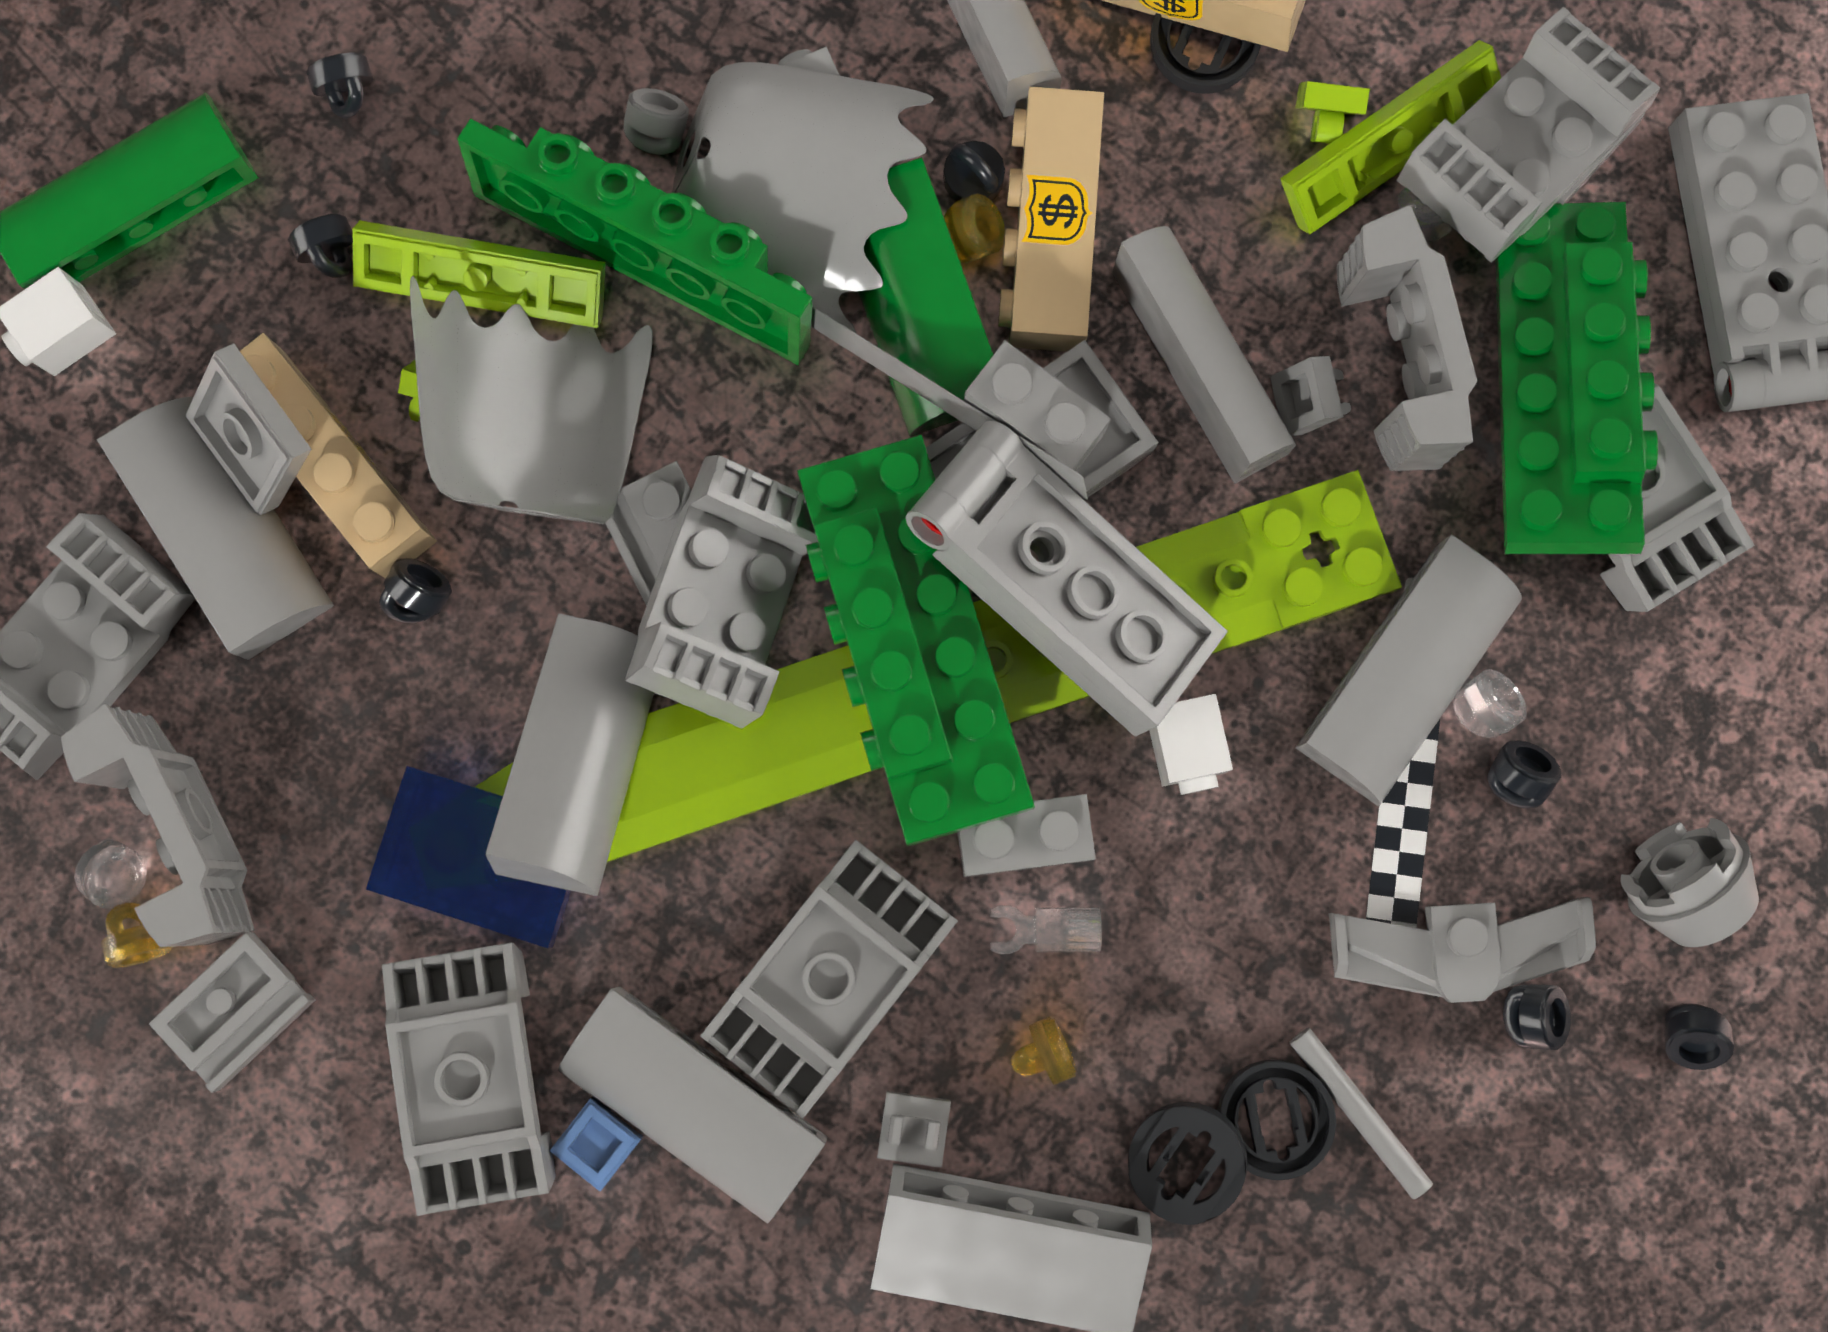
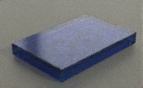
[366,766,571,948]

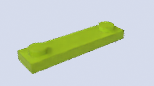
[1280,40,1502,234]
[352,220,606,328]

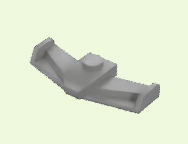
[1329,897,1596,1003]

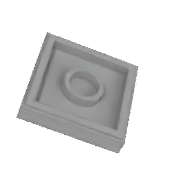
[186,343,312,516]

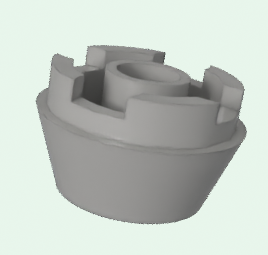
[1621,818,1759,947]

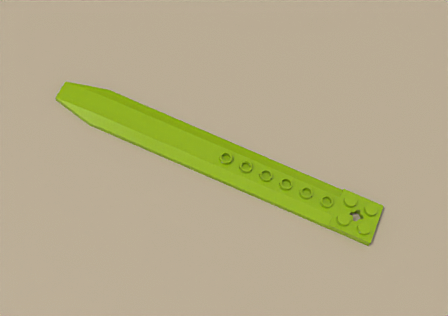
[410,470,1402,889]

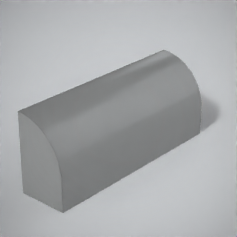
[947,0,1062,119]
[1112,226,1296,484]
[97,397,334,660]
[1295,535,1522,806]
[485,613,654,896]
[558,986,828,1224]
[871,1163,1152,1332]

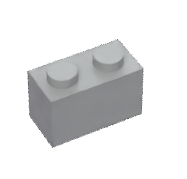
[964,341,1111,471]
[958,794,1096,877]

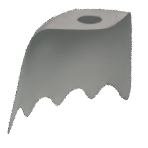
[672,62,934,334]
[410,276,653,524]

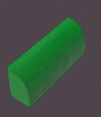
[0,92,259,289]
[858,157,993,437]

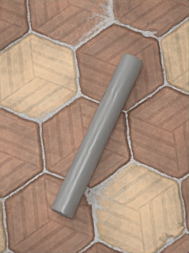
[1289,1027,1433,1199]

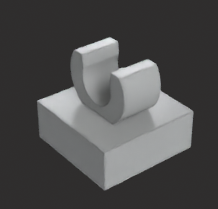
[1270,356,1351,436]
[877,1091,951,1168]

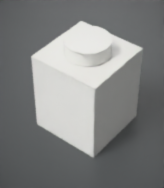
[0,267,116,376]
[1149,694,1233,795]

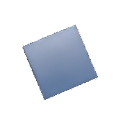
[550,1097,643,1191]

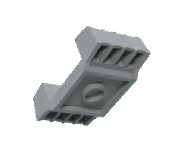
[1397,7,1660,263]
[1337,205,1477,471]
[1600,369,1755,612]
[625,455,818,729]
[0,513,195,780]
[61,704,255,947]
[700,840,958,1119]
[382,942,556,1216]

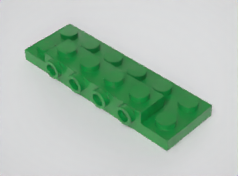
[457,118,813,366]
[1495,202,1658,554]
[797,435,1035,847]

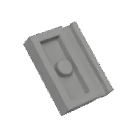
[605,461,692,606]
[149,932,315,1093]

